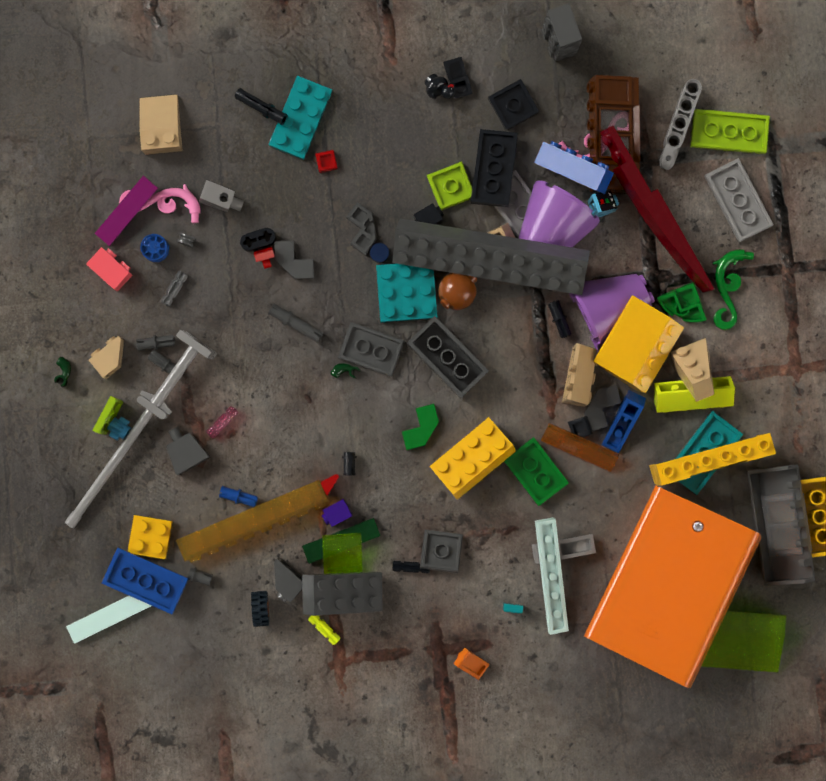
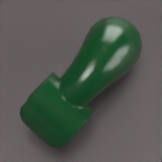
[54,357,71,388]
[330,363,361,379]

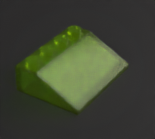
[701,610,786,672]

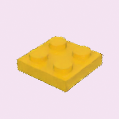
[128,515,173,559]

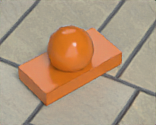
[453,648,490,680]

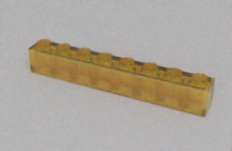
[176,480,329,563]

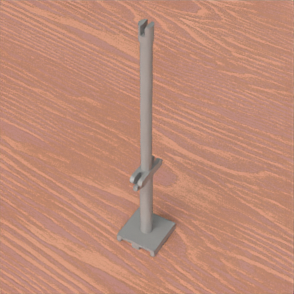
[65,330,218,528]

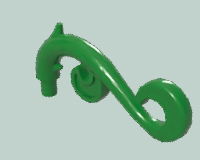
[713,249,754,330]

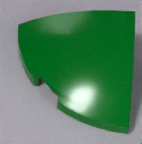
[657,282,707,322]

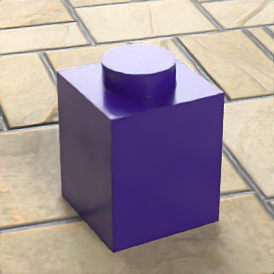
[322,499,353,527]

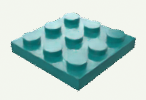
[376,264,438,323]

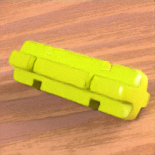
[308,615,340,645]

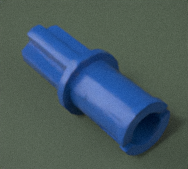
[219,486,258,507]

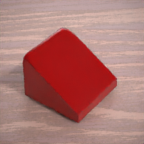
[321,474,340,496]

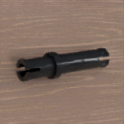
[235,88,288,125]

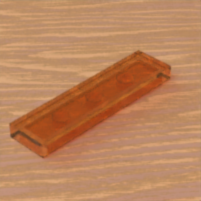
[541,423,619,472]

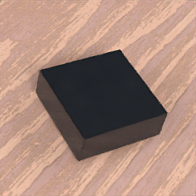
[568,416,593,440]

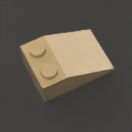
[140,95,183,155]

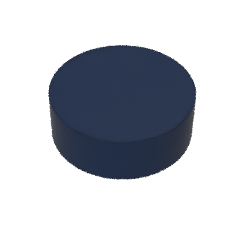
[370,243,389,263]

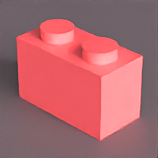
[86,247,133,292]

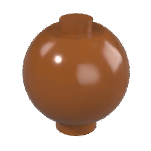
[438,273,478,310]

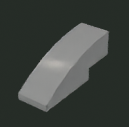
[532,534,596,564]

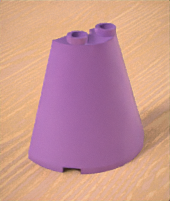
[519,181,600,247]
[569,274,655,353]

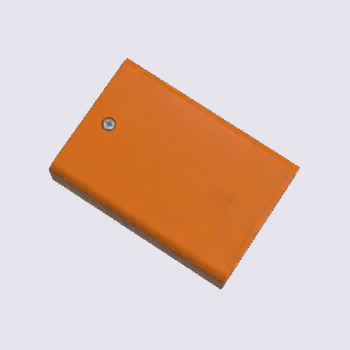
[584,486,762,688]

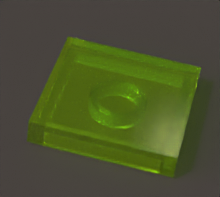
[322,533,363,574]

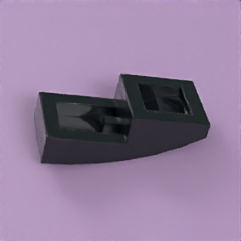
[443,56,473,99]

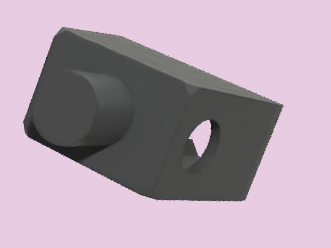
[166,427,211,475]

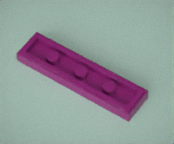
[94,175,158,246]

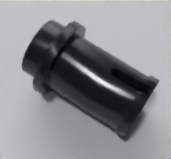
[342,452,357,476]

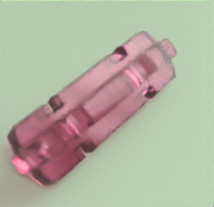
[206,406,238,438]

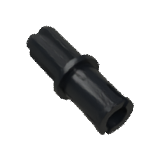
[547,300,571,338]

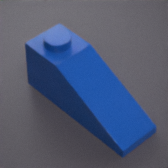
[602,390,646,453]

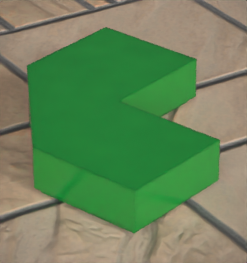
[402,404,439,450]

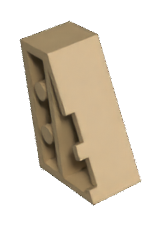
[670,338,714,402]

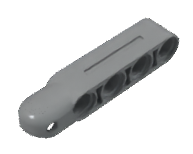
[659,79,702,170]

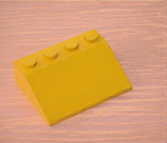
[593,295,684,394]

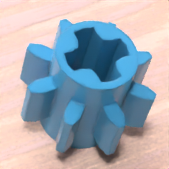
[107,417,132,441]

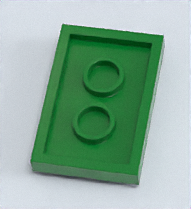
[504,437,569,506]

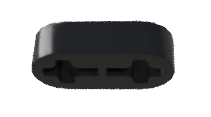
[240,228,276,252]

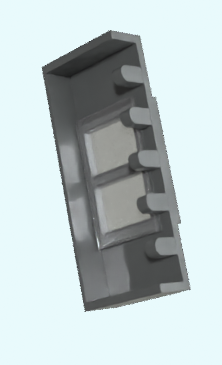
[748,464,816,586]

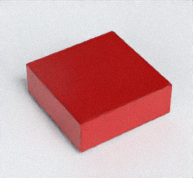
[315,150,338,173]

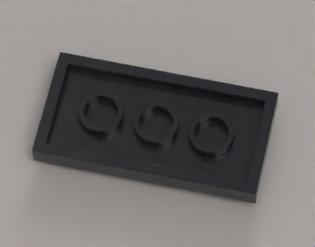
[471,129,518,207]

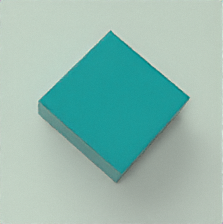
[502,603,523,614]

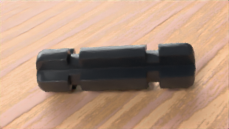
[392,561,430,573]

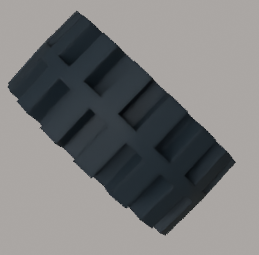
[251,591,269,627]

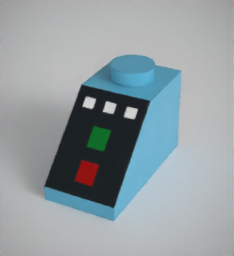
[588,191,619,217]

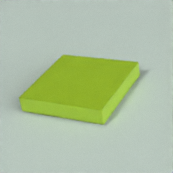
[427,161,472,210]
[92,396,124,435]

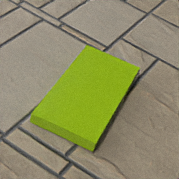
[690,109,770,154]

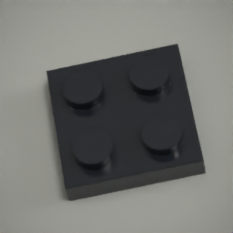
[488,79,540,131]

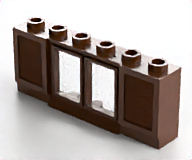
[587,75,640,194]

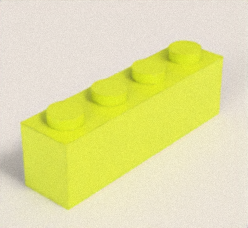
[654,376,735,413]

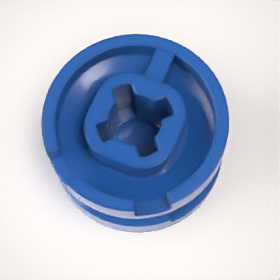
[140,234,169,262]

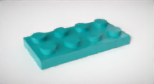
[268,76,332,160]
[675,411,743,495]

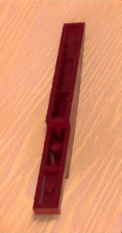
[600,125,714,293]

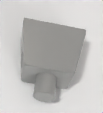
[199,180,244,212]

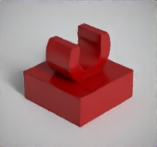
[254,246,275,269]

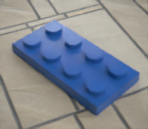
[102,547,189,614]

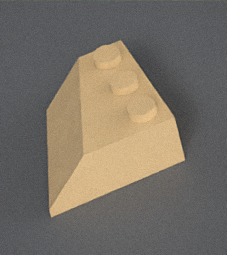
[562,343,597,407]

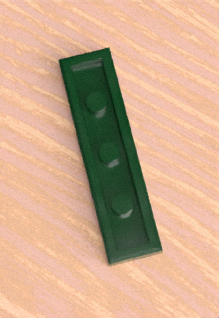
[302,518,381,564]

